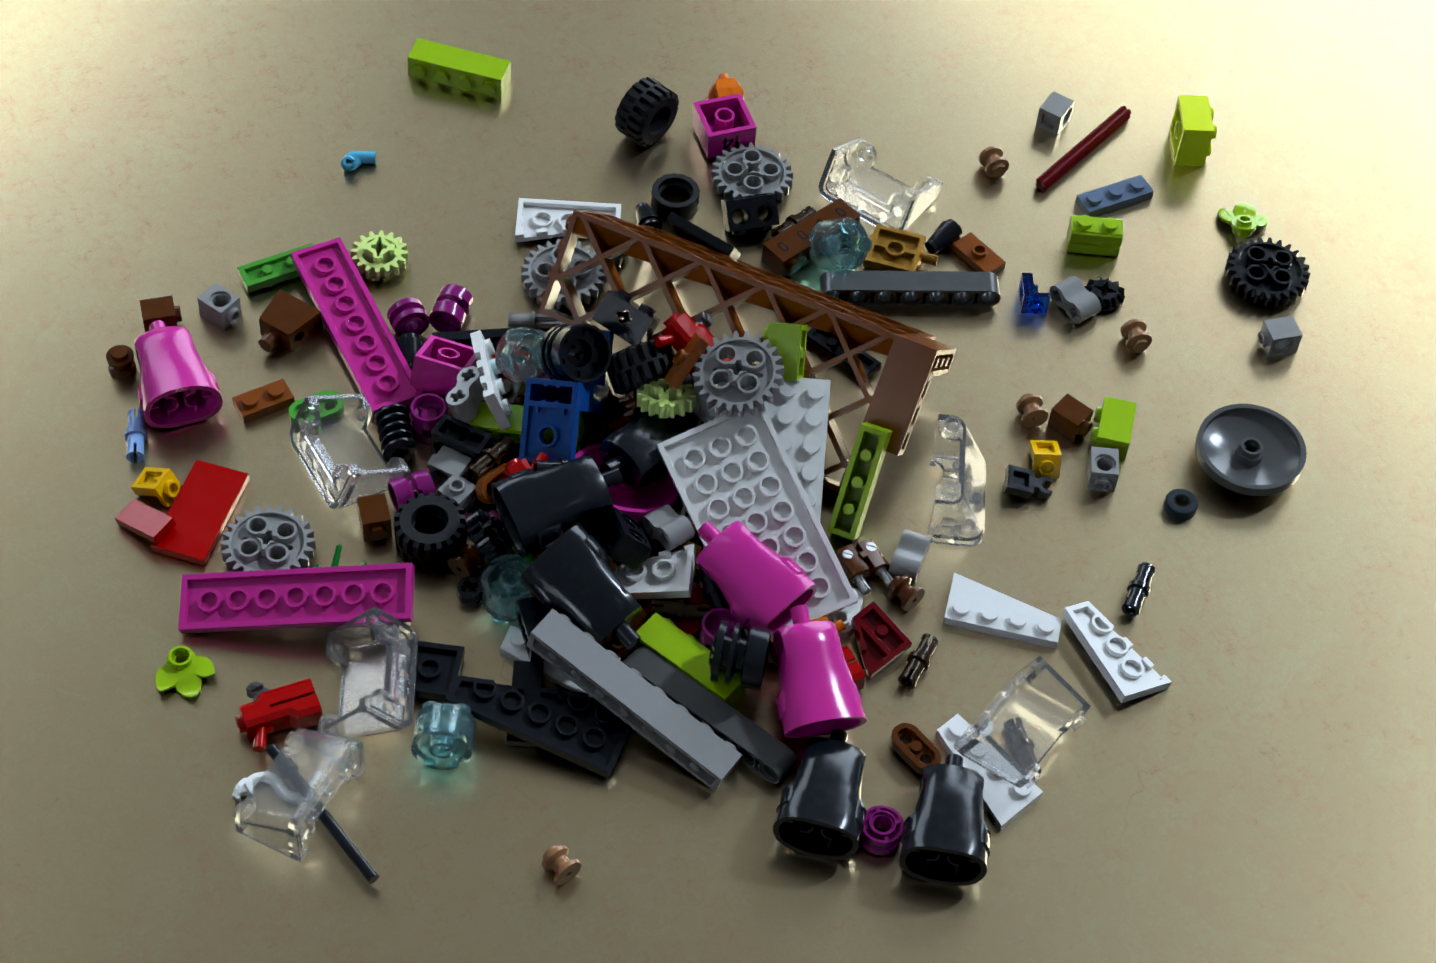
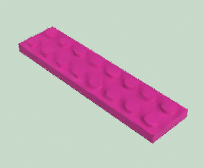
[291,237,424,417]
[178,562,415,634]

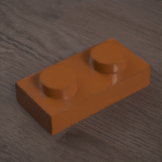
[232,379,295,423]

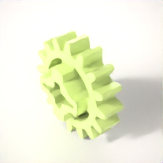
[351,230,408,281]
[637,379,697,418]

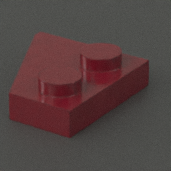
[851,601,912,679]

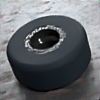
[1163,489,1198,521]

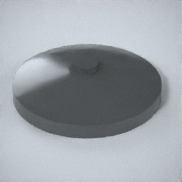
[1195,404,1307,496]

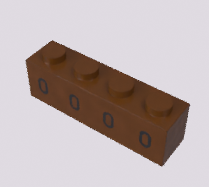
[761,198,861,278]

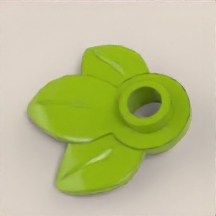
[1218,203,1269,237]
[155,645,215,699]

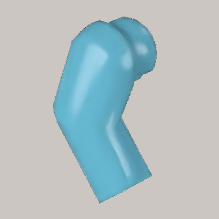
[341,151,376,172]

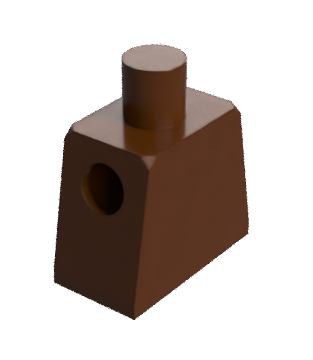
[258,289,323,352]

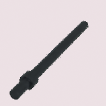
[266,744,379,884]

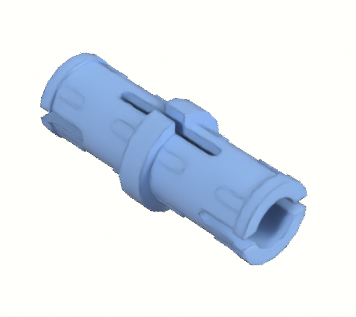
[125,408,147,463]

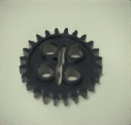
[1225,237,1311,307]

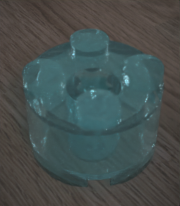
[809,218,872,271]
[495,327,550,383]
[482,554,533,622]
[411,701,476,770]

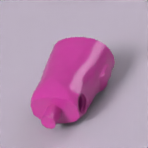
[134,320,223,428]
[695,521,818,637]
[773,605,867,738]

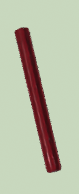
[1035,106,1131,191]

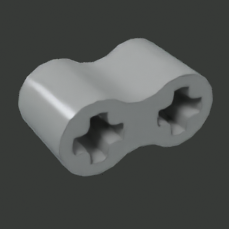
[1049,276,1101,324]
[446,366,484,423]
[641,504,695,551]
[888,529,932,583]

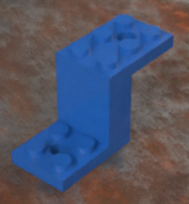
[519,330,614,463]

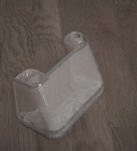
[819,138,943,231]
[290,394,410,509]
[927,414,986,547]
[318,606,418,742]
[953,656,1091,788]
[233,728,365,862]

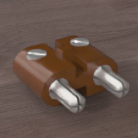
[835,539,893,596]

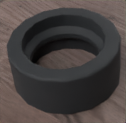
[651,173,700,220]

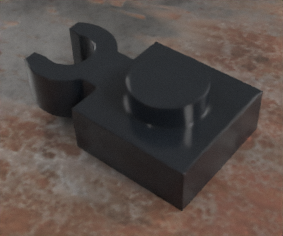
[1004,464,1053,500]

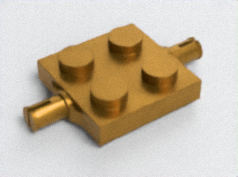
[851,224,939,271]

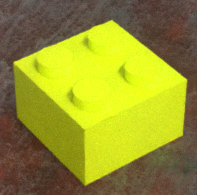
[1169,95,1217,166]

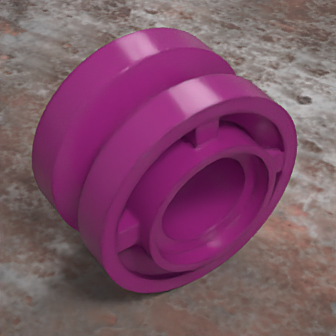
[387,297,430,338]
[860,805,904,855]

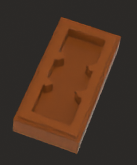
[951,232,1006,274]
[664,333,708,390]

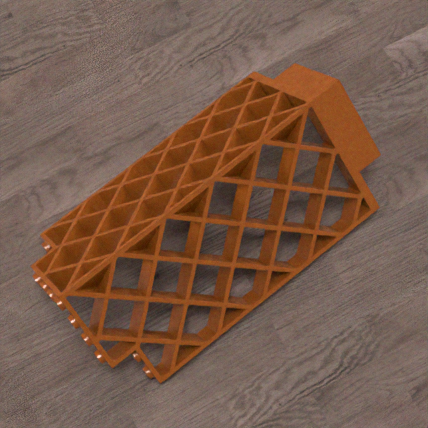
[538,210,957,492]

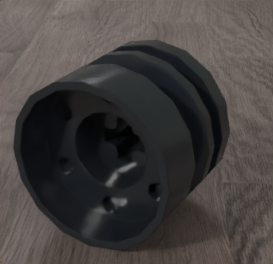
[539,324,612,383]
[709,620,772,691]

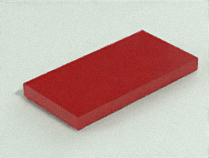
[150,459,250,566]

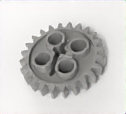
[711,142,793,209]
[521,239,606,310]
[692,331,785,418]
[220,504,316,572]

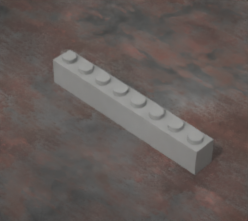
[526,609,742,792]

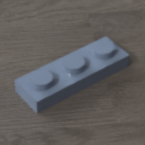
[1075,175,1154,217]

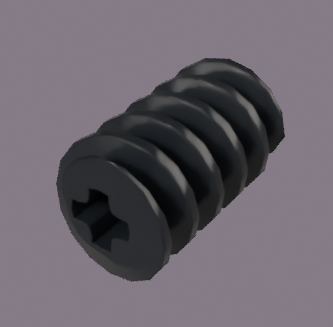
[374,404,417,465]

